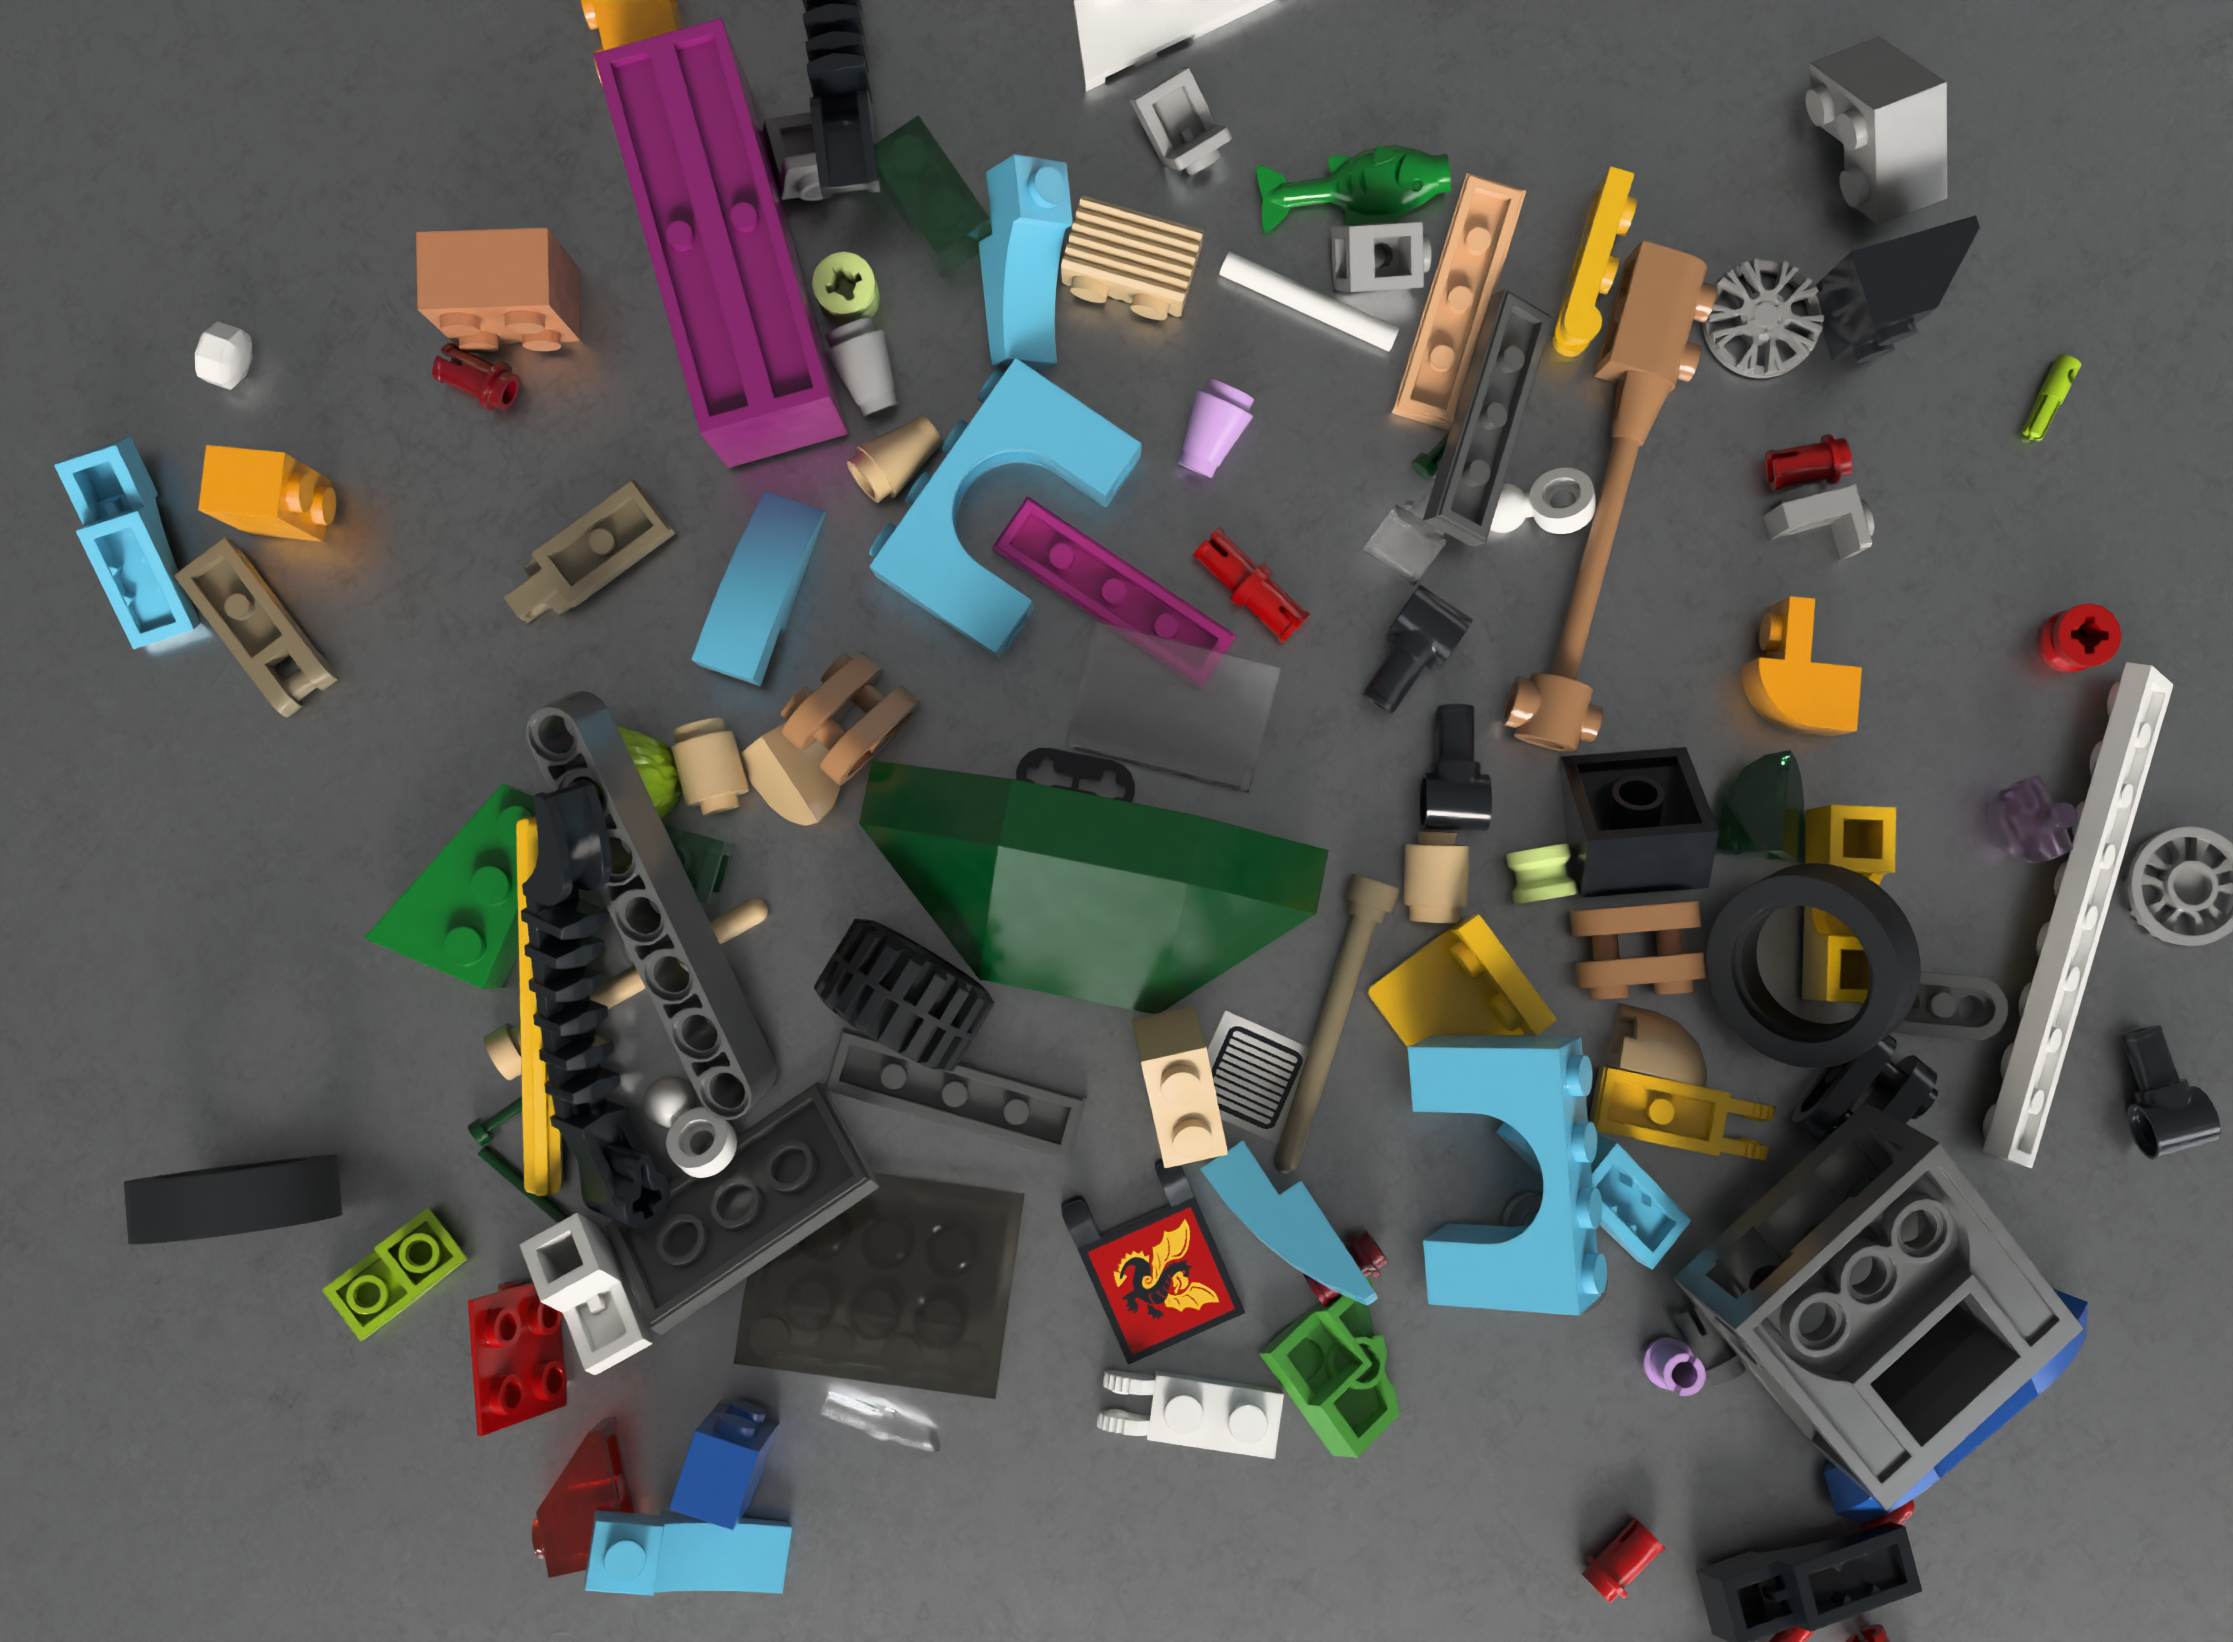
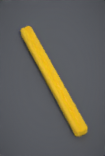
[516,816,563,1196]

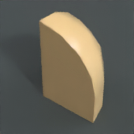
[740,721,841,826]
[1605,1003,1707,1088]

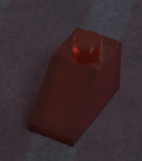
[532,1416,635,1578]

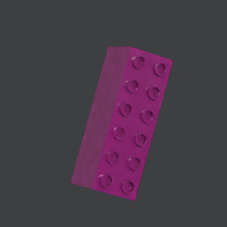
[594,18,849,468]

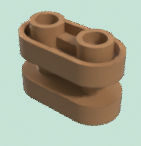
[780,652,921,786]
[1570,901,1706,1000]

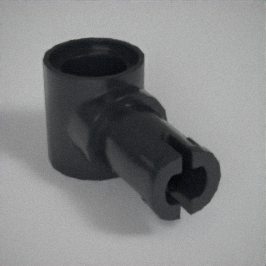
[1362,584,1473,714]
[1419,704,1492,831]
[2120,1025,2221,1160]

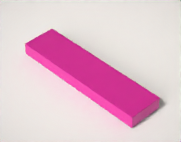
[992,496,1236,690]

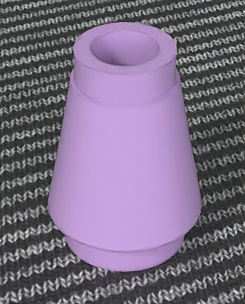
[1178,378,1254,478]

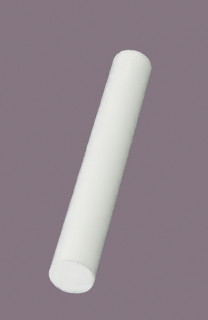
[1219,251,1400,352]

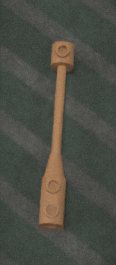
[1502,240,1717,752]

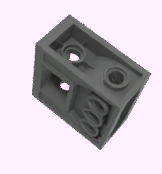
[1673,1102,2084,1511]

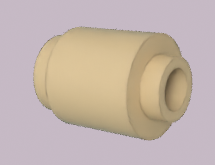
[671,718,749,816]
[1403,831,1469,923]

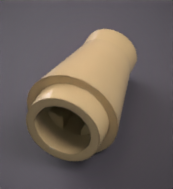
[847,415,943,503]

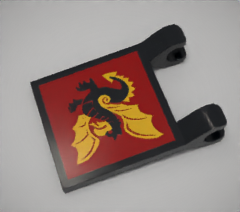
[1061,1158,1245,1365]

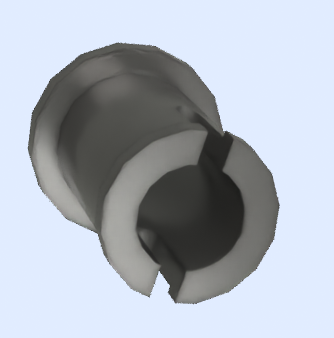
[1672,1302,1746,1387]

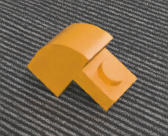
[1741,596,1862,737]

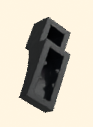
[1696,1522,1922,1642]

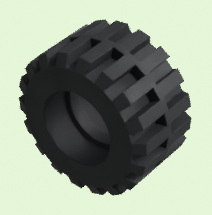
[814,919,995,1071]

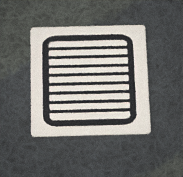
[1207,1011,1309,1144]

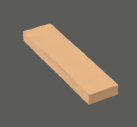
[1391,173,1526,431]

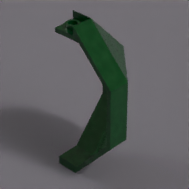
[859,760,1329,1014]

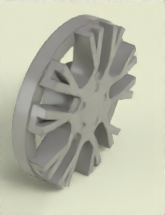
[1702,258,1824,378]
[2123,827,2233,946]

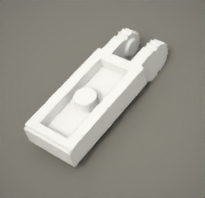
[1097,1370,1284,1459]

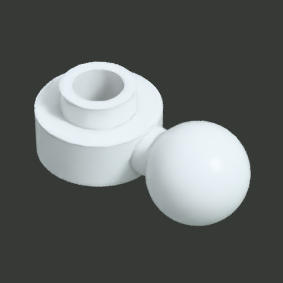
[1490,467,1596,534]
[643,1077,737,1178]

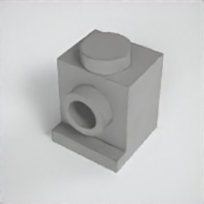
[1331,222,1431,292]

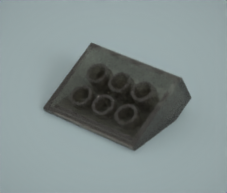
[734,1172,1025,1399]

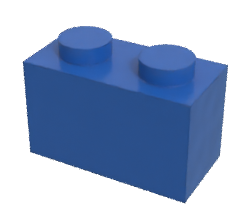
[669,1400,779,1530]

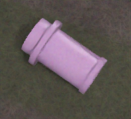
[1643,1337,1706,1397]

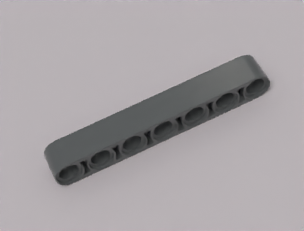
[525,691,777,1120]

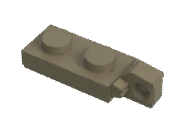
[503,479,676,623]

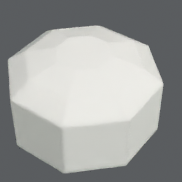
[195,321,253,390]

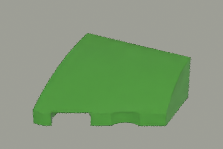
[1259,1276,1400,1458]

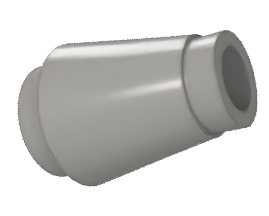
[825,317,899,417]

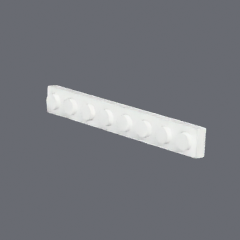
[1982,662,2174,1168]

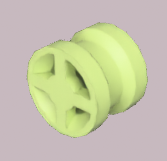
[812,252,880,326]
[1505,843,1578,904]

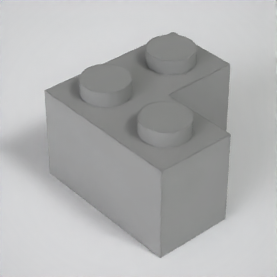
[1805,36,1948,225]

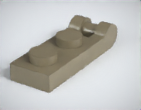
[173,537,339,718]

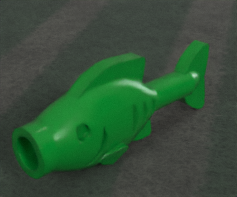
[1255,145,1451,232]

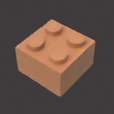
[416,227,581,353]

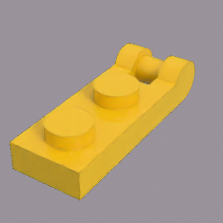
[1551,166,1637,357]

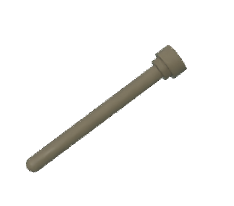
[1274,874,1400,1174]

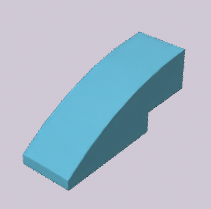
[691,491,826,686]
[1200,1140,1378,1306]

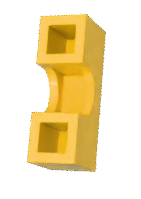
[1802,805,1896,1003]

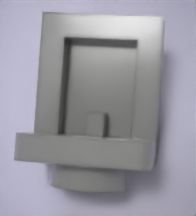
[1129,67,1232,174]
[762,112,823,201]
[1763,484,1874,559]

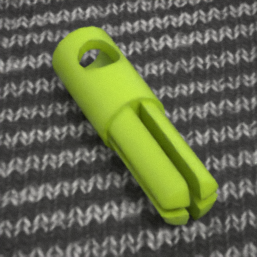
[2021,354,2082,441]

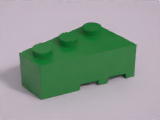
[364,784,536,989]

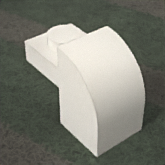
[519,1213,653,1376]

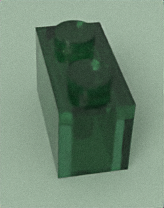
[875,115,992,277]

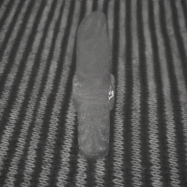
[820,1390,940,1452]

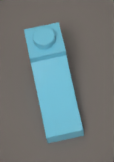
[978,154,1073,370]
[54,436,200,649]
[1496,1121,1692,1270]
[584,1510,792,1596]

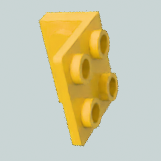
[1367,914,1557,1049]

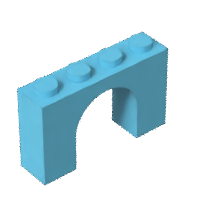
[869,358,1142,661]
[1408,1035,1607,1316]

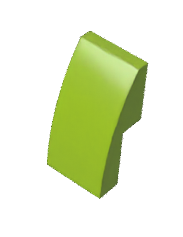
[322,1207,468,1341]

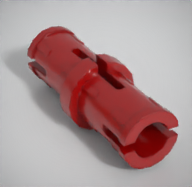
[1192,527,1311,644]

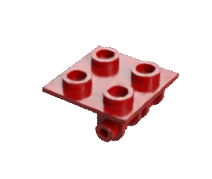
[468,1281,567,1436]

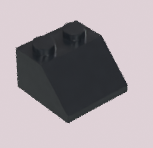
[1814,215,1980,363]
[1560,747,1719,898]

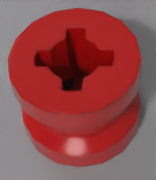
[2036,603,2122,673]

